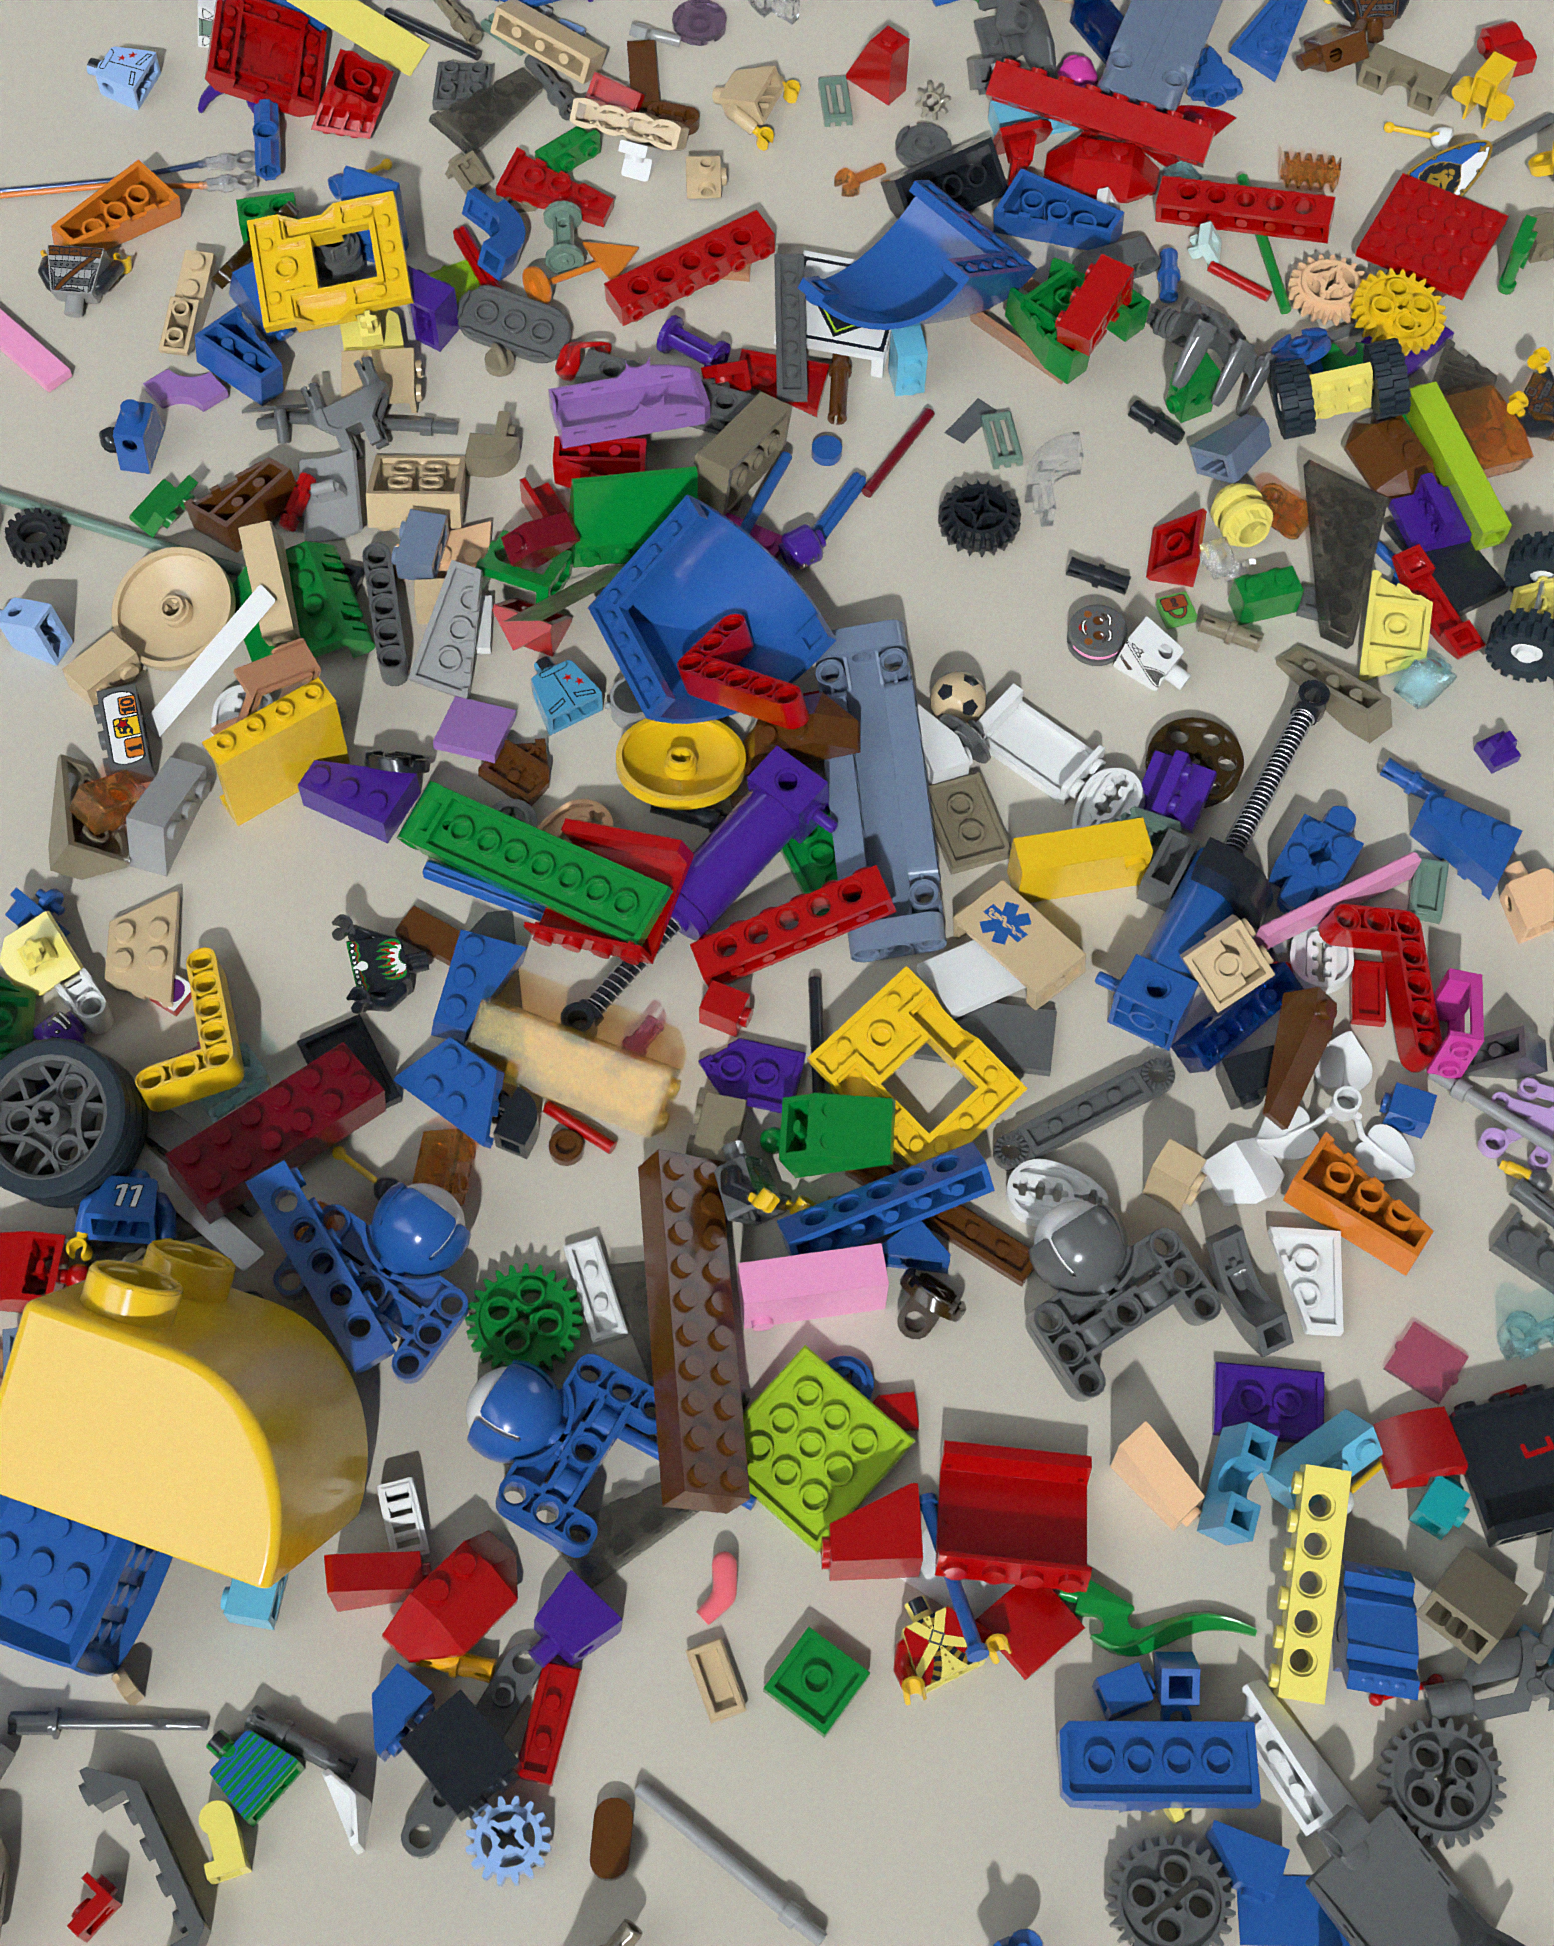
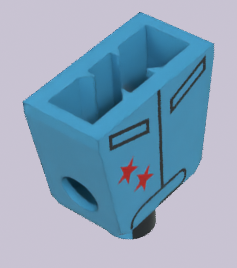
[531,656,603,735]

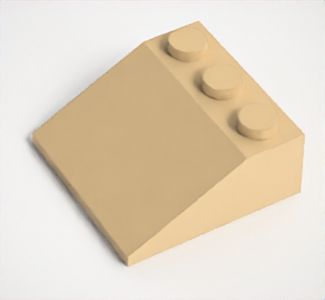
[366,455,467,531]

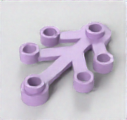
[1478,1078,1554,1170]

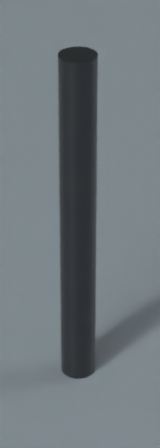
[384,8,482,61]
[808,976,826,1093]

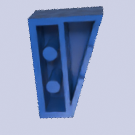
[195,306,283,406]

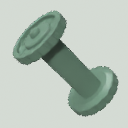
[543,201,584,274]

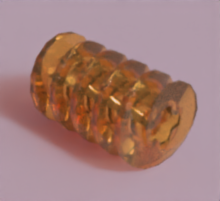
[1279,151,1342,193]

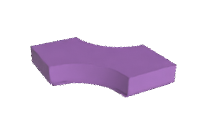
[143,369,229,412]

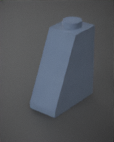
[1190,414,1272,484]

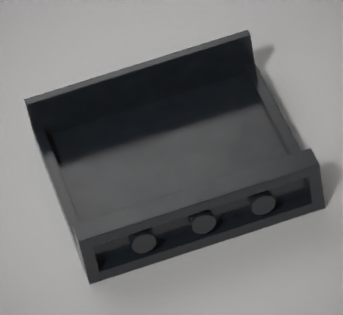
[1449,1384,1554,1548]

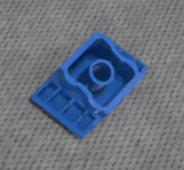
[1332,1560,1420,1700]

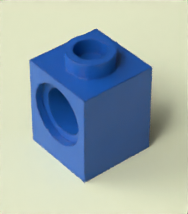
[1379,1082,1437,1139]
[1092,1662,1156,1721]

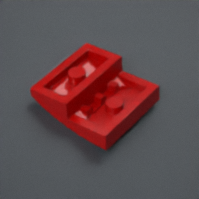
[1373,1406,1468,1489]
[976,1585,1085,1681]

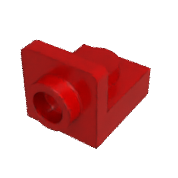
[701,360,751,391]
[67,1872,122,1943]

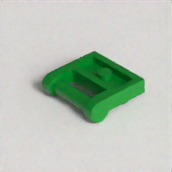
[1497,214,1538,295]

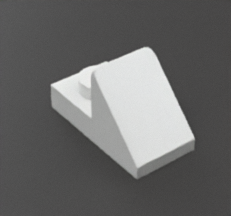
[618,139,663,182]

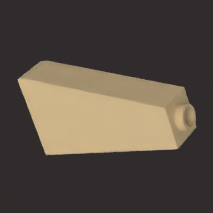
[238,520,300,648]

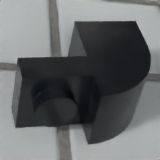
[492,1086,540,1159]

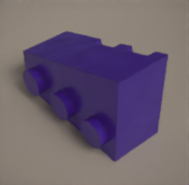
[298,760,421,844]

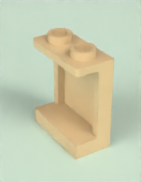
[341,348,423,413]

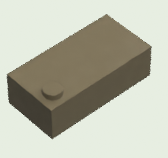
[694,392,792,516]

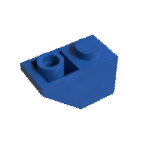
[372,1663,436,1762]

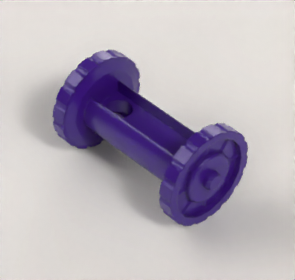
[656,315,731,379]

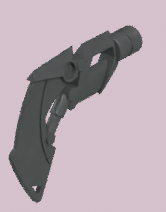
[1422,1529,1554,1721]

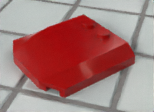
[204,0,327,117]

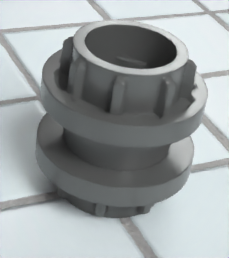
[313,232,363,286]

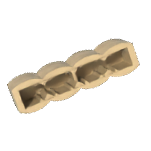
[569,98,689,151]

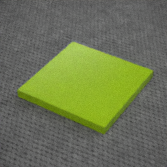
[743,1345,915,1554]

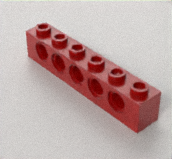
[1156,176,1336,244]
[604,210,775,326]
[690,865,896,988]

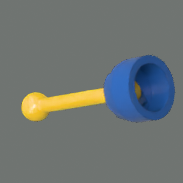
[328,158,393,199]

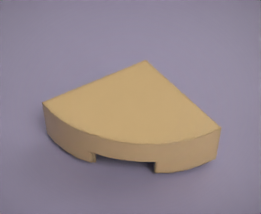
[111,1666,145,1706]

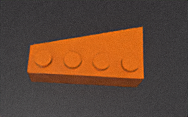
[51,159,181,251]
[1283,1132,1434,1276]

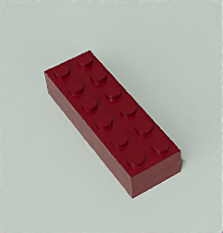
[165,1042,386,1225]

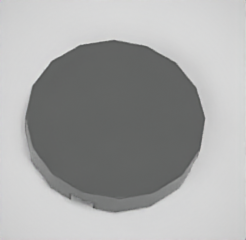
[895,122,952,168]

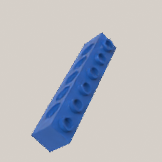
[777,1142,995,1256]
[245,1160,398,1376]

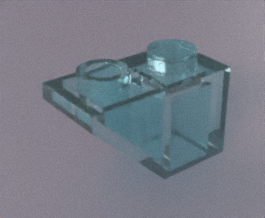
[1393,657,1457,709]

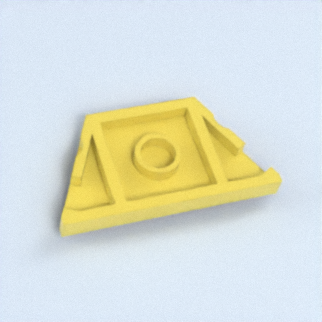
[1358,570,1433,681]

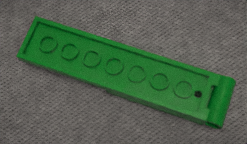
[397,781,673,946]

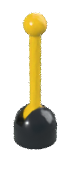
[332,1146,400,1201]

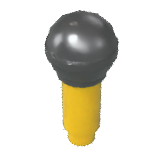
[1499,1159,1553,1193]

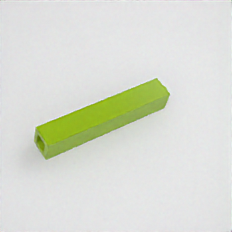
[1405,381,1512,551]

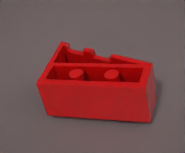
[1055,254,1134,356]
[552,436,648,488]

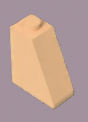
[1110,1421,1205,1531]

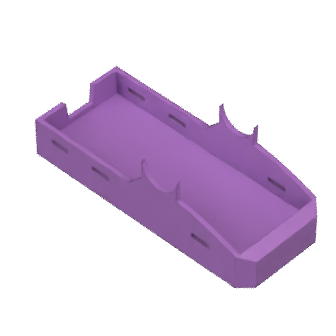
[548,356,710,448]

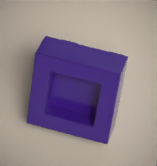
[1473,731,1521,774]

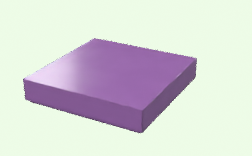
[433,696,516,763]

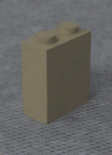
[1415,1546,1528,1664]

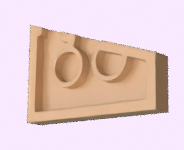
[394,521,492,578]

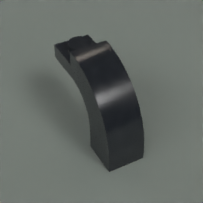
[1191,837,1273,929]

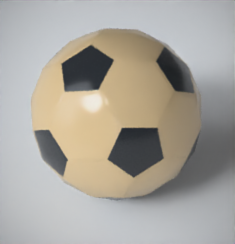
[930,671,987,722]

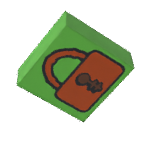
[1155,591,1198,630]

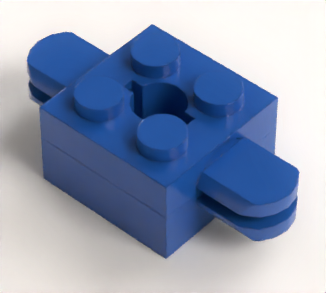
[1269,806,1364,914]

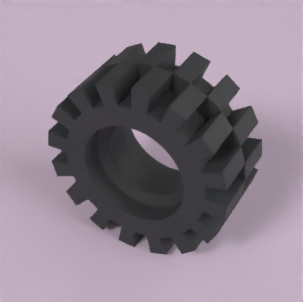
[5,507,67,568]

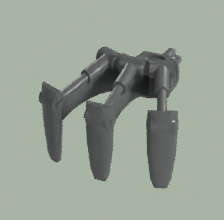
[1146,297,1277,417]

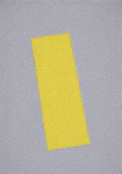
[286,0,430,77]

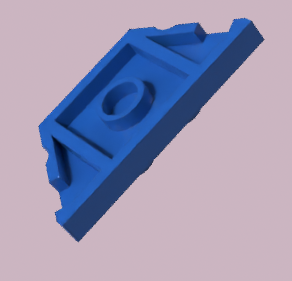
[393,1037,505,1149]

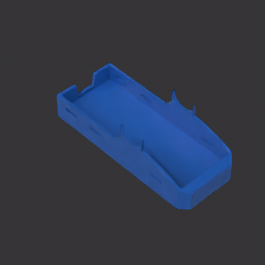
[1057,1721,1261,1813]

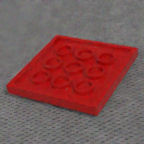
[1355,173,1509,301]

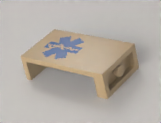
[953,880,1086,1011]

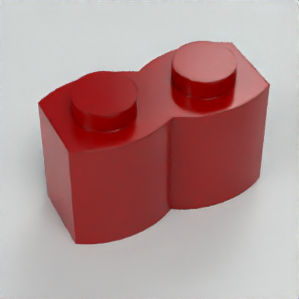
[1477,21,1537,78]

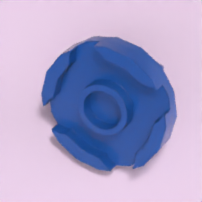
[1271,327,1332,374]

